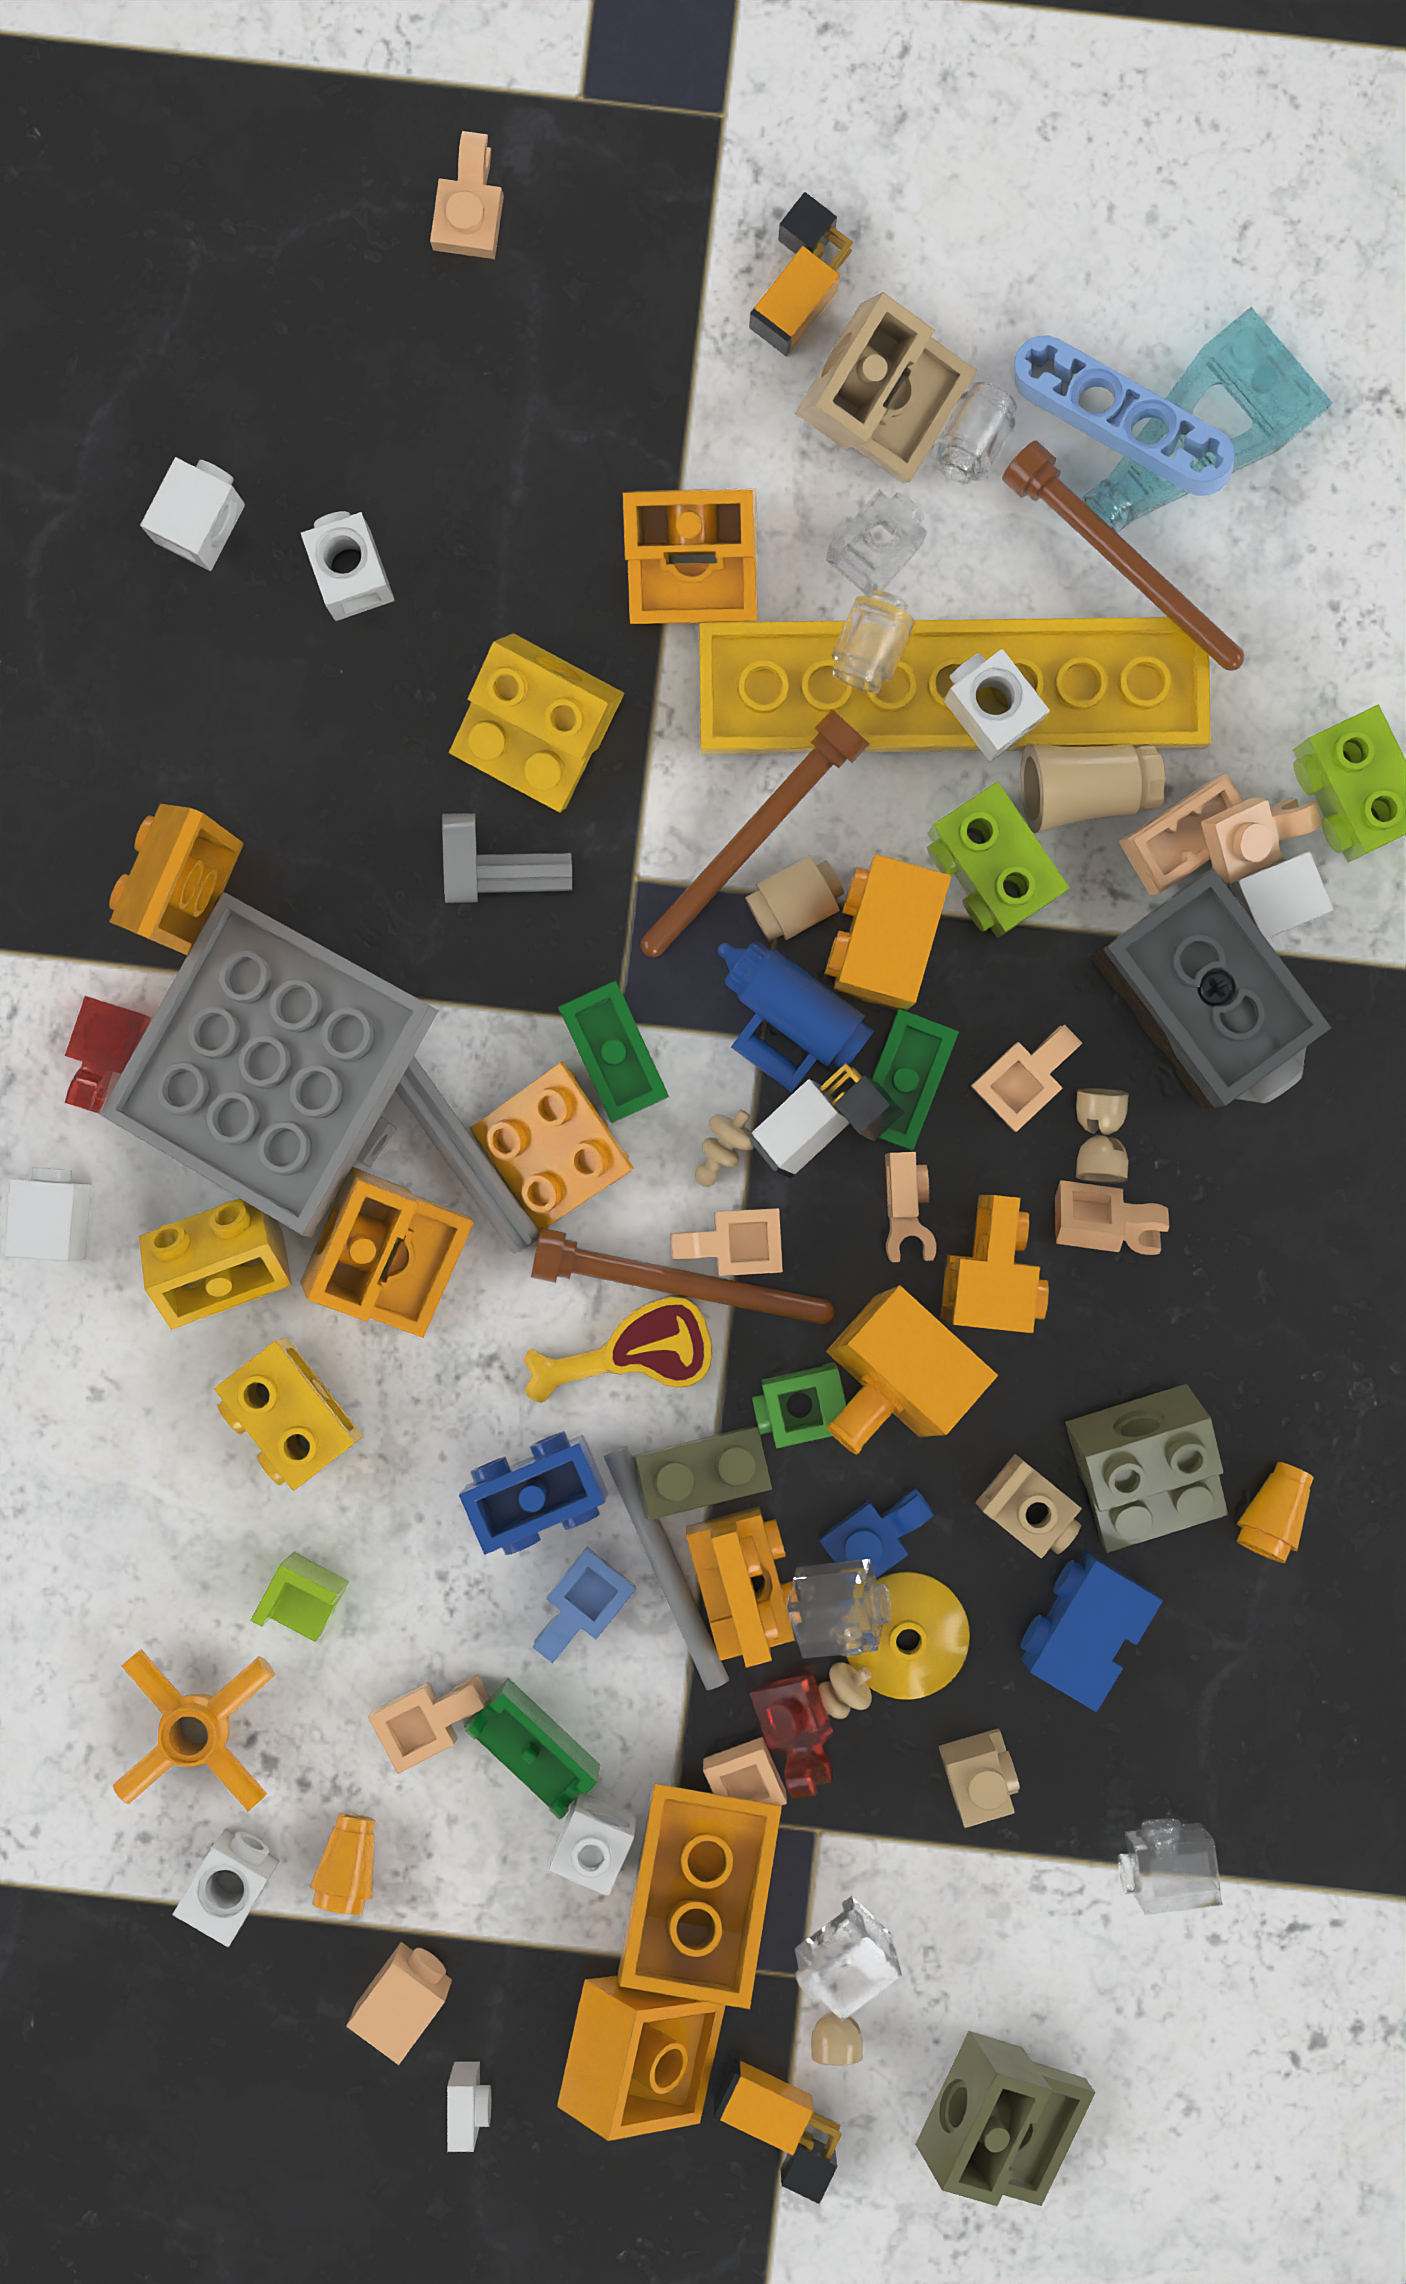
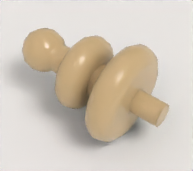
[695,1109,755,1187]
[802,1662,872,1728]

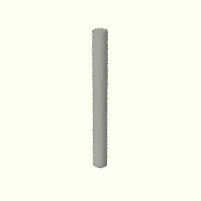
[604,1446,729,1690]

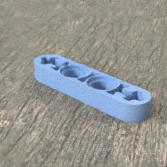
[1014,335,1234,496]

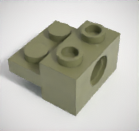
[1065,1384,1228,1553]
[915,2031,1096,2206]

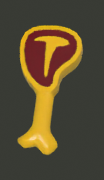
[524,1295,712,1403]

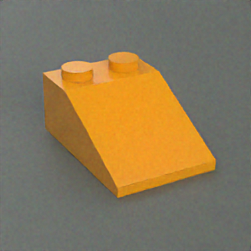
[109,804,244,956]
[617,1783,782,2009]

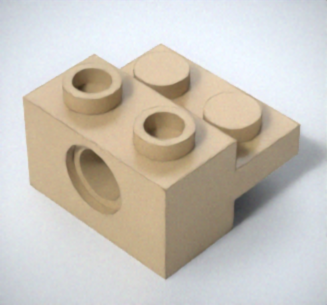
[795,292,977,483]

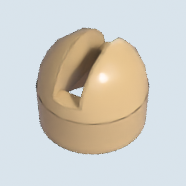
[1076,1088,1129,1135]
[1076,1135,1129,1183]
[811,2011,863,2066]

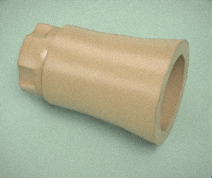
[1021,743,1166,834]

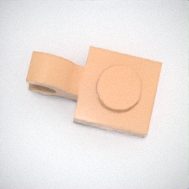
[430,131,504,259]
[1201,797,1323,884]
[971,1025,1082,1132]
[885,1152,937,1262]
[1055,1180,1169,1255]
[670,1208,783,1276]
[368,1675,490,1774]

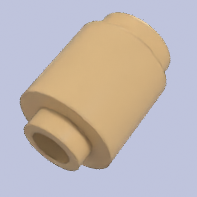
[745,855,844,942]

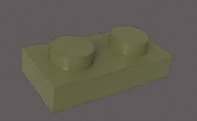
[631,1426,772,1520]

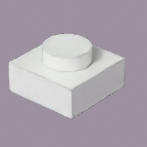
[447,2062,491,2152]

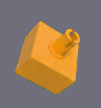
[826,1285,998,1455]

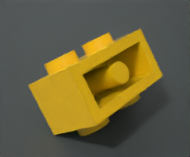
[139,1198,292,1330]
[214,1336,364,1491]

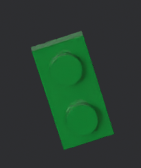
[558,981,670,1124]
[852,1009,959,1151]

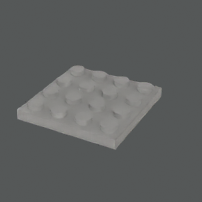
[99,892,439,1238]

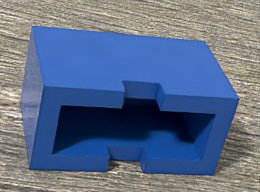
[1021,1551,1163,1712]

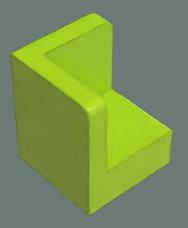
[250,1552,350,1642]

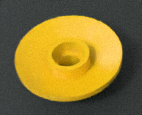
[843,1571,970,1700]

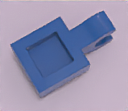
[819,1488,934,1592]

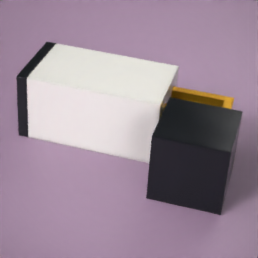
[749,1063,904,1179]

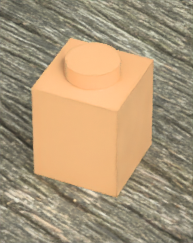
[346,1942,452,2065]

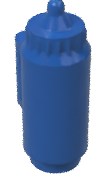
[718,941,874,1093]

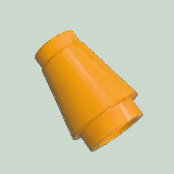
[1237,1462,1314,1563]
[309,1813,376,1915]

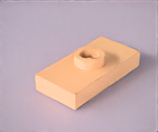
[1119,773,1243,896]

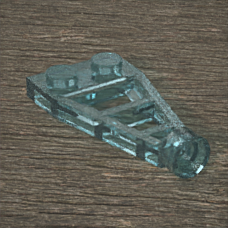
[1082,307,1333,533]

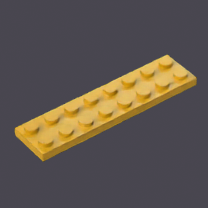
[699,617,1211,754]

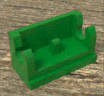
[464,1678,601,1820]

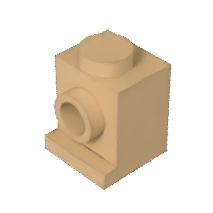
[975,1454,1082,1559]
[938,1728,1020,1828]

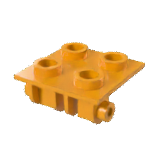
[470,1061,634,1233]

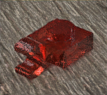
[65,996,151,1114]
[749,1674,834,1799]

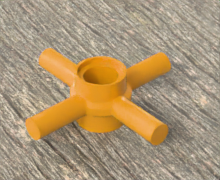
[113,1649,275,1812]

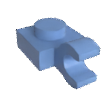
[533,1546,637,1664]

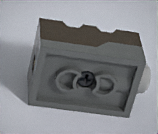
[1090,869,1332,1109]

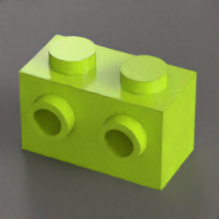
[1293,704,1406,863]
[927,781,1070,939]

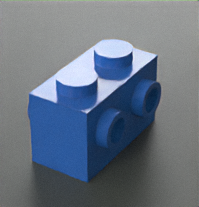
[459,1431,608,1555]

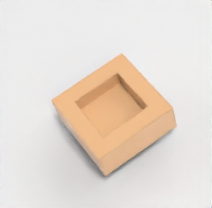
[703,1737,787,1806]

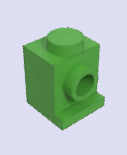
[752,1362,846,1449]

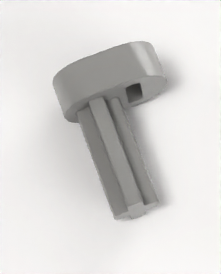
[442,813,572,903]

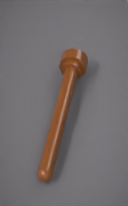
[1002,440,1245,671]
[640,709,869,958]
[531,1228,835,1324]

